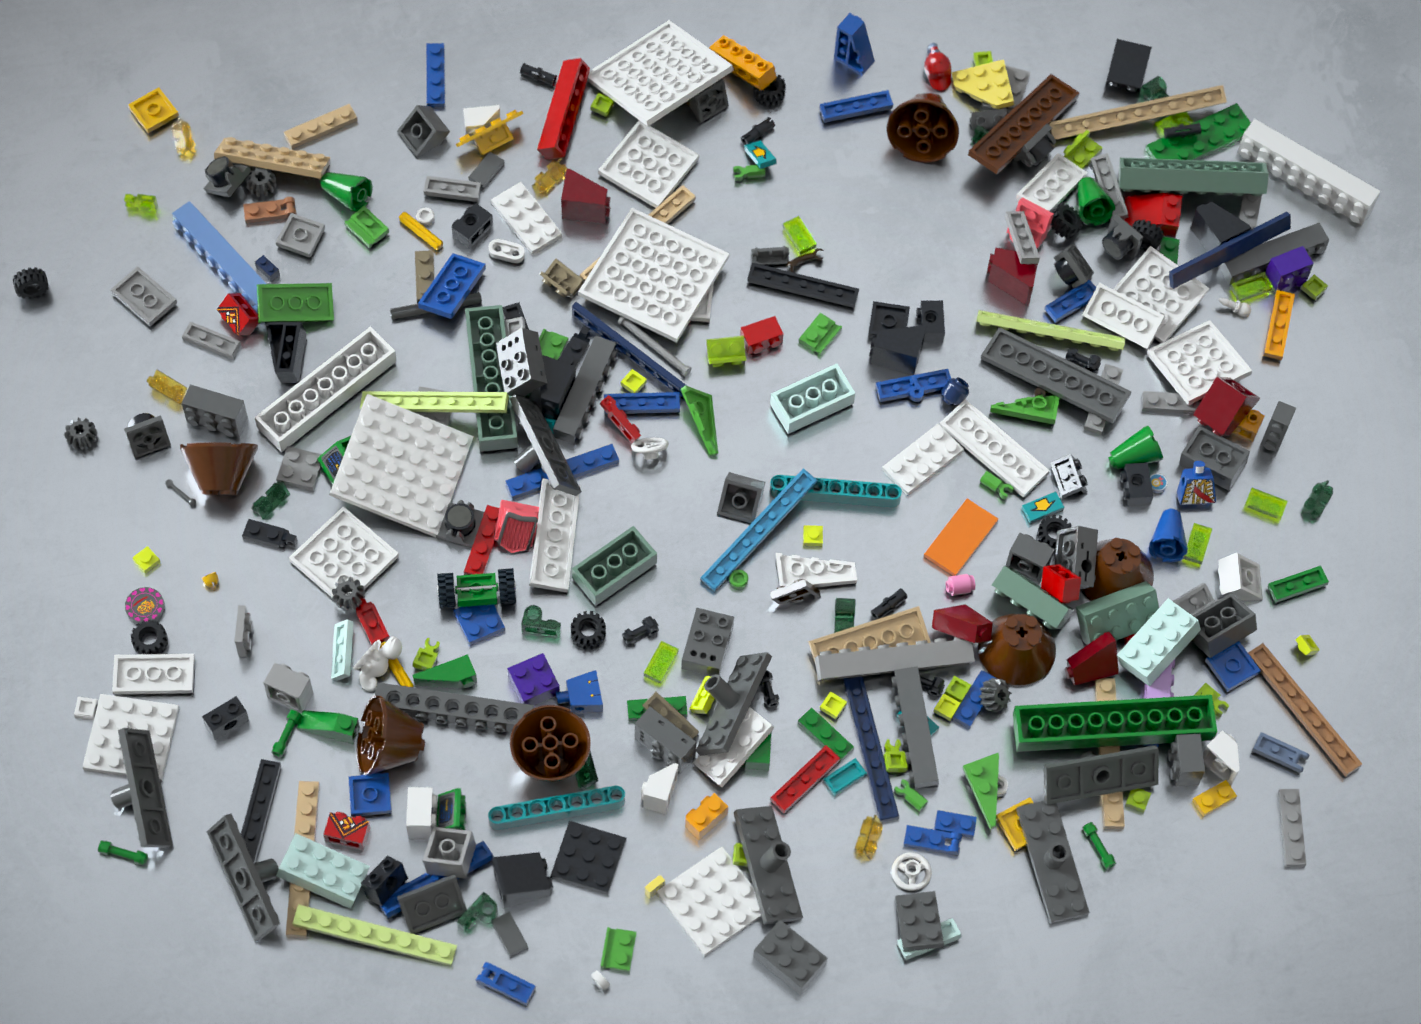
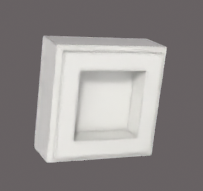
[74,697,98,720]

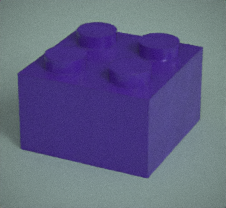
[1264,246,1314,295]
[507,653,560,706]

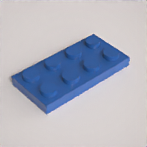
[418,253,486,319]

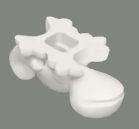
[353,636,402,692]

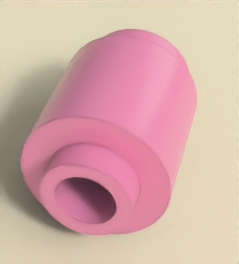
[945,574,976,596]

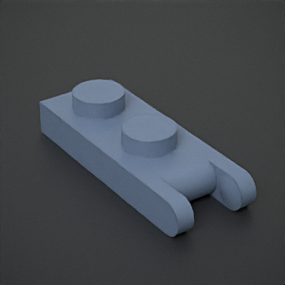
[1252,732,1310,773]

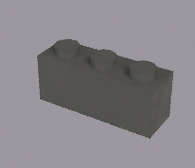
[1260,401,1296,452]

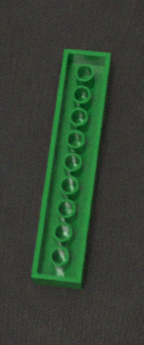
[1013,695,1218,752]

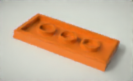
[924,498,999,576]

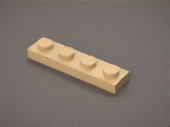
[284,104,358,149]

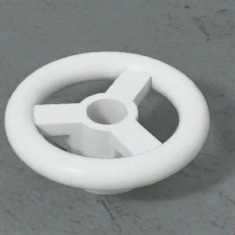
[631,437,669,460]
[892,853,932,891]

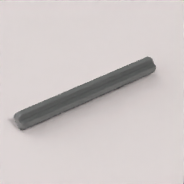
[390,292,482,319]

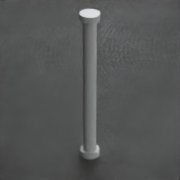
[618,316,692,376]

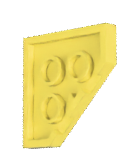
[952,59,1015,109]

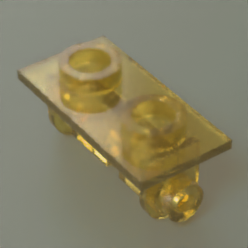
[171,117,195,156]
[532,158,567,193]
[147,370,187,404]
[854,815,883,860]

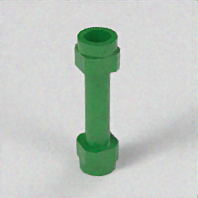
[271,710,301,757]
[1082,822,1117,869]
[98,840,148,865]

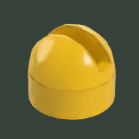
[202,571,219,588]

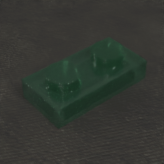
[575,751,598,789]

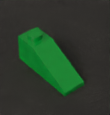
[412,654,477,689]
[297,710,360,745]

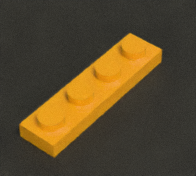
[1263,290,1295,360]

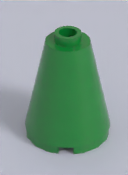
[320,172,373,212]
[1078,177,1116,226]
[1108,425,1163,470]

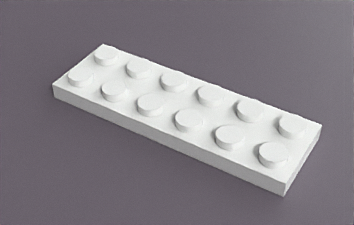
[940,399,1050,498]
[529,479,581,593]

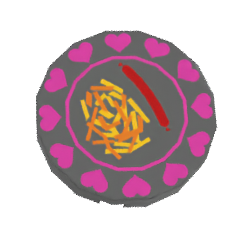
[125,587,165,624]

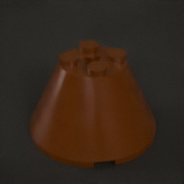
[887,93,959,163]
[180,442,258,496]
[1082,538,1154,601]
[978,614,1056,687]
[357,695,425,776]
[510,705,591,782]

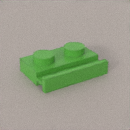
[344,206,389,248]
[799,313,842,356]
[539,329,569,360]
[600,927,637,973]

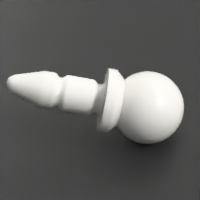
[1218,298,1251,317]

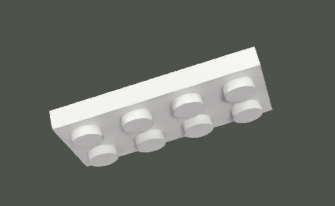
[1015,153,1087,212]
[491,182,563,255]
[1082,282,1166,349]
[882,424,964,496]
[112,654,195,694]
[693,707,774,788]

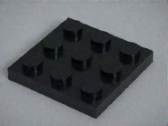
[550,821,627,895]

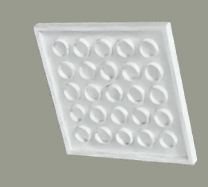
[587,20,734,126]
[578,208,729,342]
[329,394,474,537]

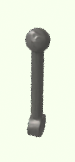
[165,479,196,506]

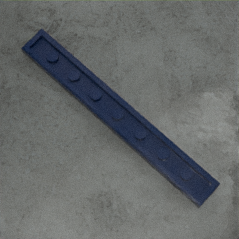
[1169,211,1291,289]
[572,302,687,400]
[842,676,900,823]

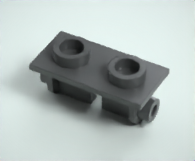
[970,109,1007,131]
[751,246,789,265]

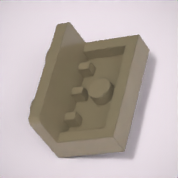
[540,258,585,298]

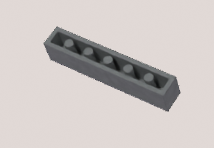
[1219,223,1329,285]
[553,336,618,445]
[891,666,939,789]

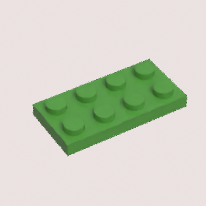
[257,283,334,323]

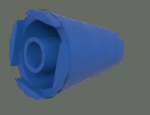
[1149,508,1188,563]

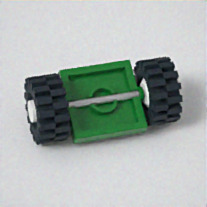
[437,568,516,609]

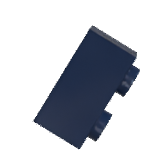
[255,255,280,282]

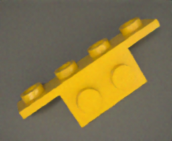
[456,110,524,155]

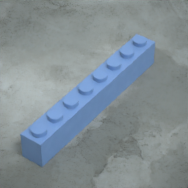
[172,201,266,314]

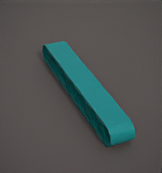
[769,475,902,508]
[488,786,625,830]

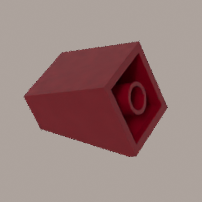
[561,168,611,224]
[986,247,1038,306]
[1193,377,1260,437]

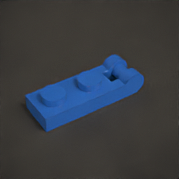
[903,825,962,855]
[475,962,536,1006]

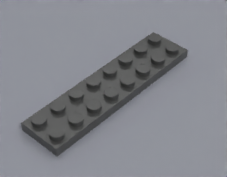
[981,327,1131,423]

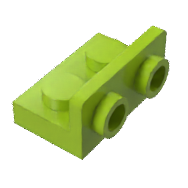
[1063,130,1103,170]
[706,336,747,367]

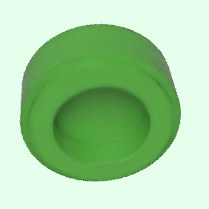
[729,569,748,590]

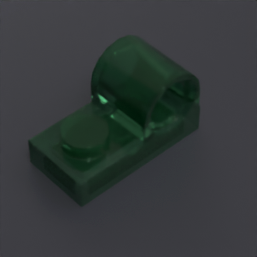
[1140,76,1169,101]
[834,598,856,633]
[521,605,562,638]
[457,892,498,933]

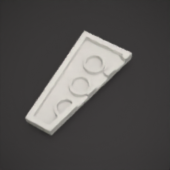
[775,553,857,587]

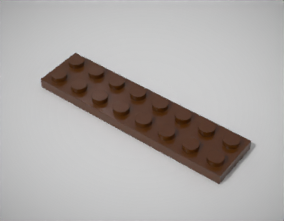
[968,74,1080,174]

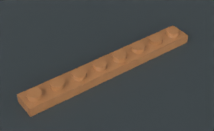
[1248,643,1362,777]

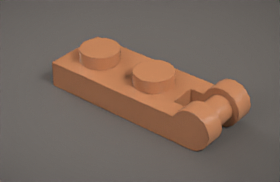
[243,197,297,224]

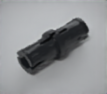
[520,63,557,86]
[740,117,775,145]
[1163,123,1201,139]
[871,588,908,620]

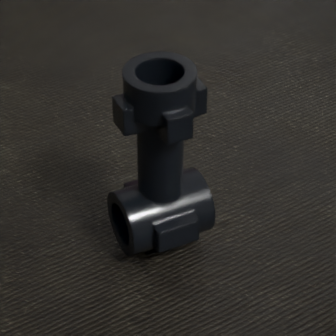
[1065,348,1101,373]
[622,616,659,644]
[760,670,779,707]
[919,672,945,696]

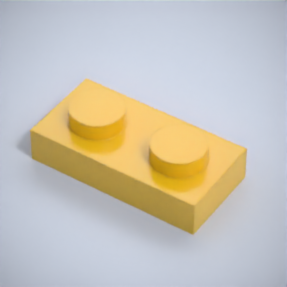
[1192,780,1237,817]

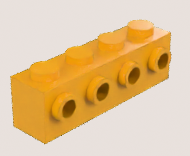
[709,35,777,91]

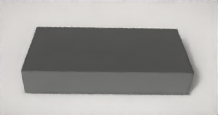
[468,152,505,189]
[491,911,528,957]

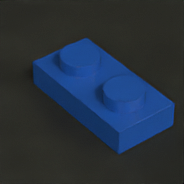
[934,810,977,838]

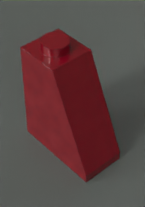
[932,604,993,643]
[1065,632,1119,685]

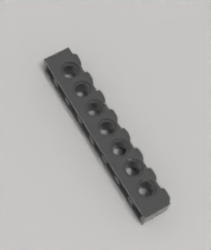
[375,682,534,732]

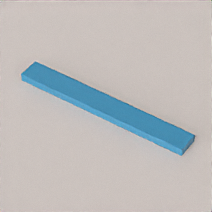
[700,468,818,592]

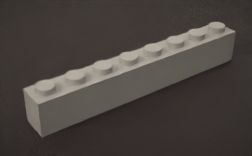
[815,637,975,681]

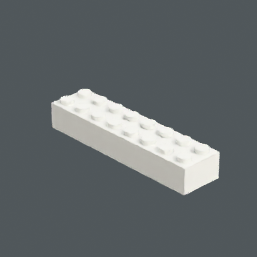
[1237,119,1381,225]
[255,326,397,453]

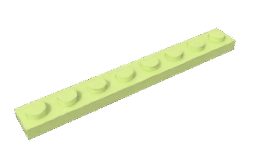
[976,310,1125,351]
[360,391,509,413]
[292,904,457,966]

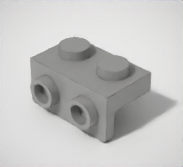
[1173,583,1218,616]

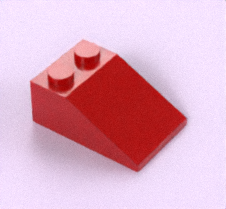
[1123,193,1182,238]

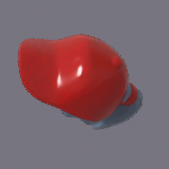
[924,43,952,91]

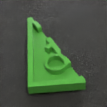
[681,386,718,456]
[990,395,1060,424]
[962,753,999,830]

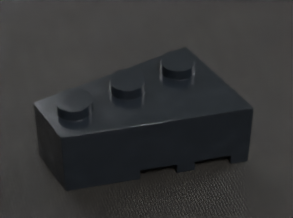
[265,322,307,383]

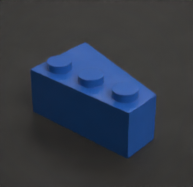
[834,13,875,75]

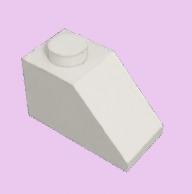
[463,105,500,136]

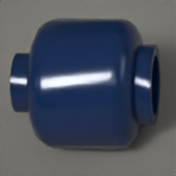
[941,377,969,406]

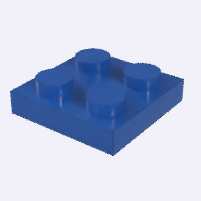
[454,604,505,645]
[1205,641,1261,692]
[348,773,392,817]

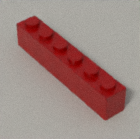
[537,58,590,160]

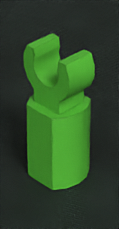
[733,165,765,181]
[980,471,1014,500]
[894,779,929,812]

